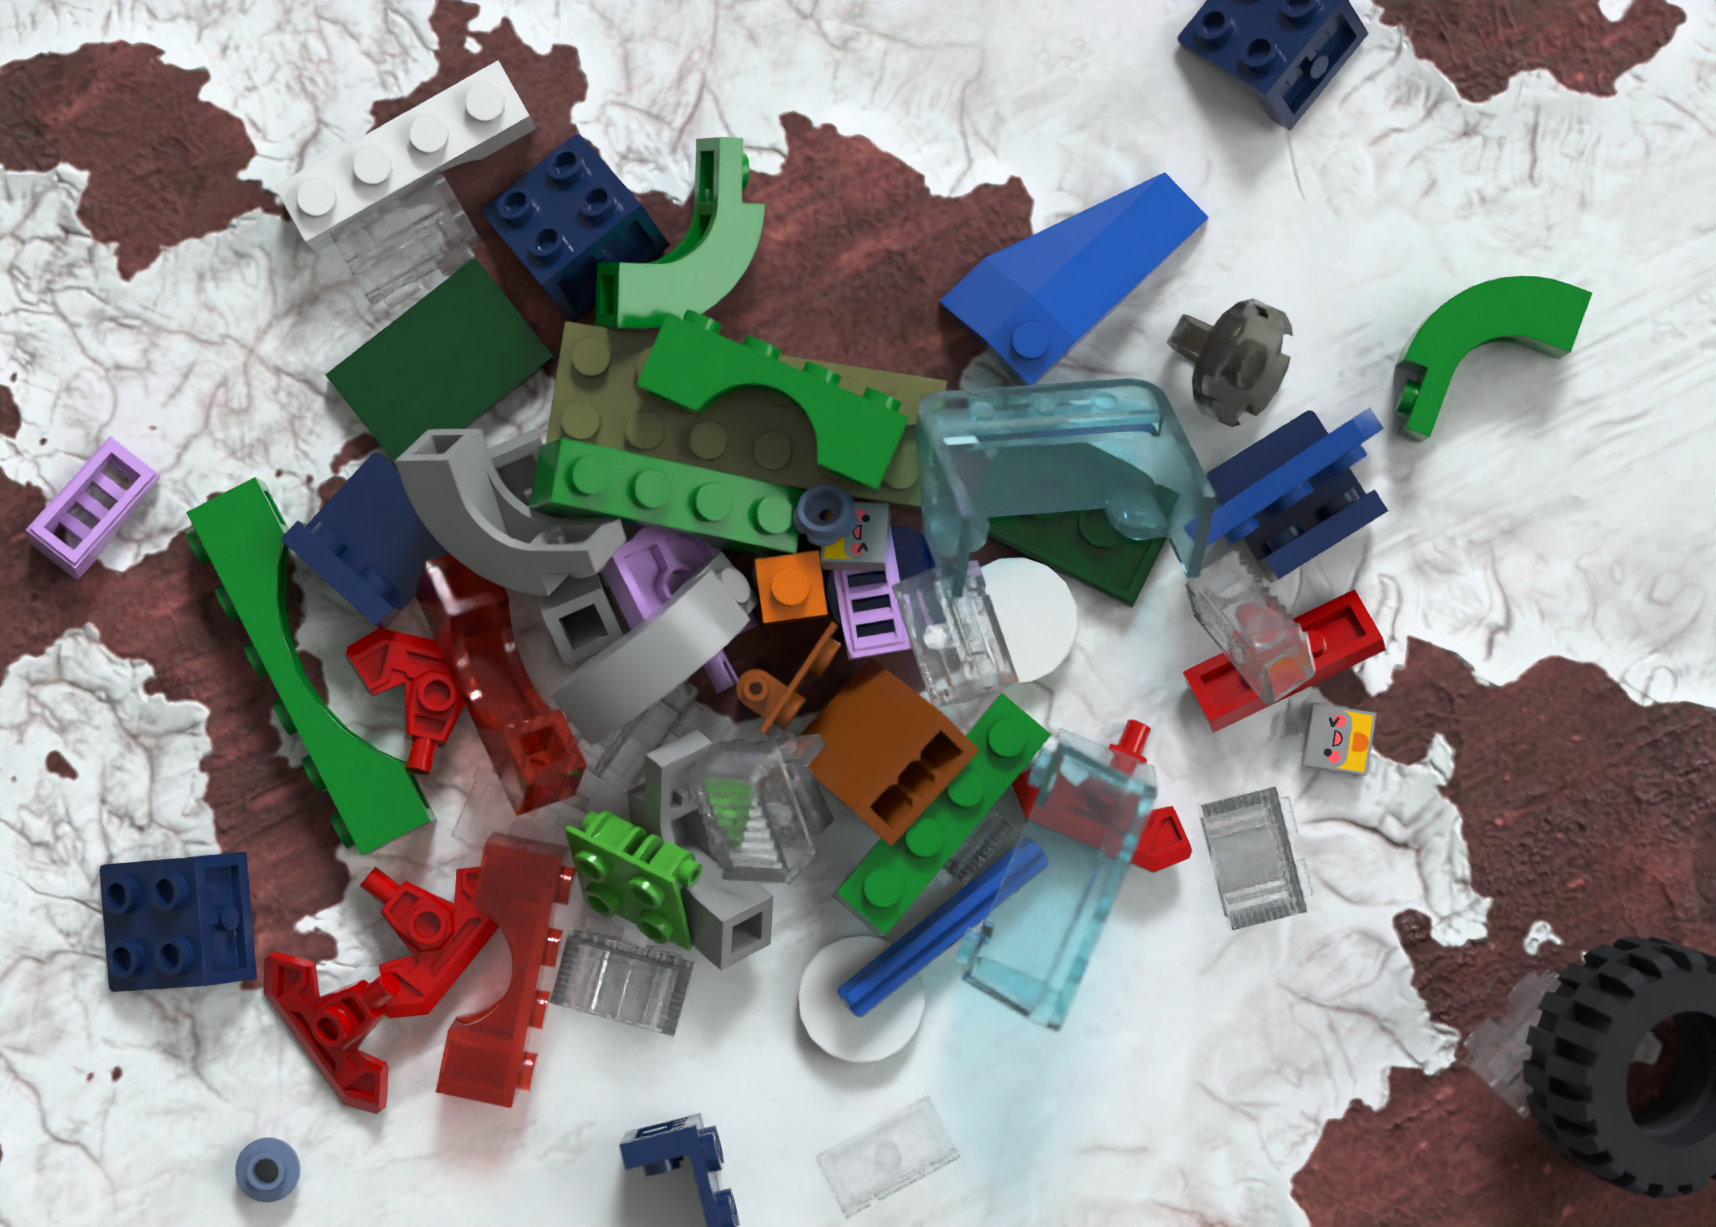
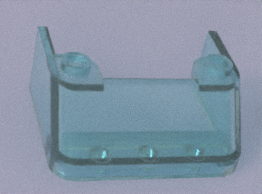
[916,378,1217,599]
[954,728,1158,1032]

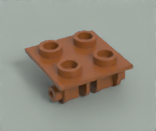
[736,622,841,735]

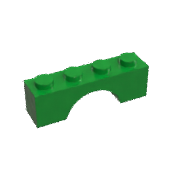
[636,309,909,494]
[529,438,806,558]
[832,693,1052,937]

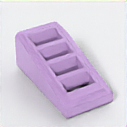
[26,436,160,580]
[833,527,912,661]

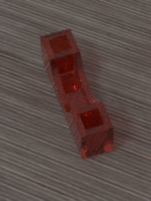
[416,554,587,817]
[436,831,576,1108]

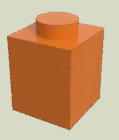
[755,550,828,626]

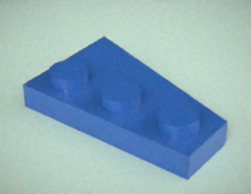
[1192,408,1384,547]

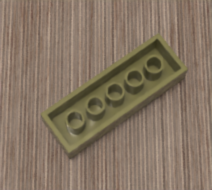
[546,321,947,513]

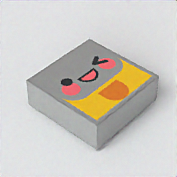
[820,502,891,571]
[1301,703,1377,776]

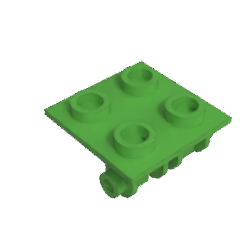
[565,811,702,951]

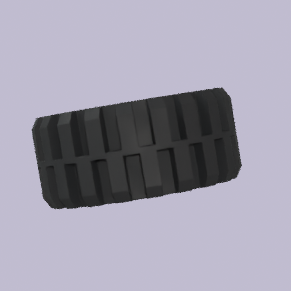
[1523,936,1716,1198]

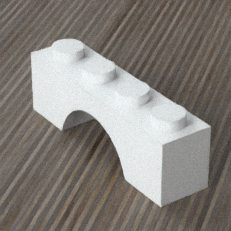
[274,61,536,252]

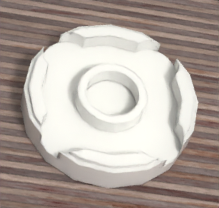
[951,557,1078,684]
[798,935,925,1063]

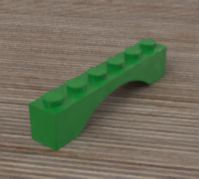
[185,477,437,856]

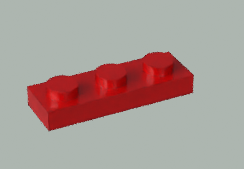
[1183,589,1386,733]

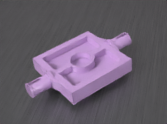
[601,524,758,694]

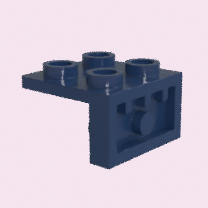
[1177,0,1369,131]
[482,134,670,323]
[1205,410,1388,583]
[280,452,452,629]
[99,852,257,992]
[619,1113,740,1227]

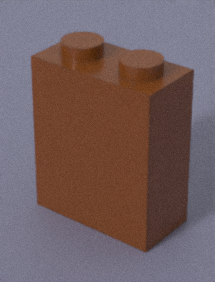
[785,657,979,846]

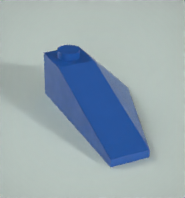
[939,172,1209,394]

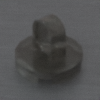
[1166,298,1293,427]

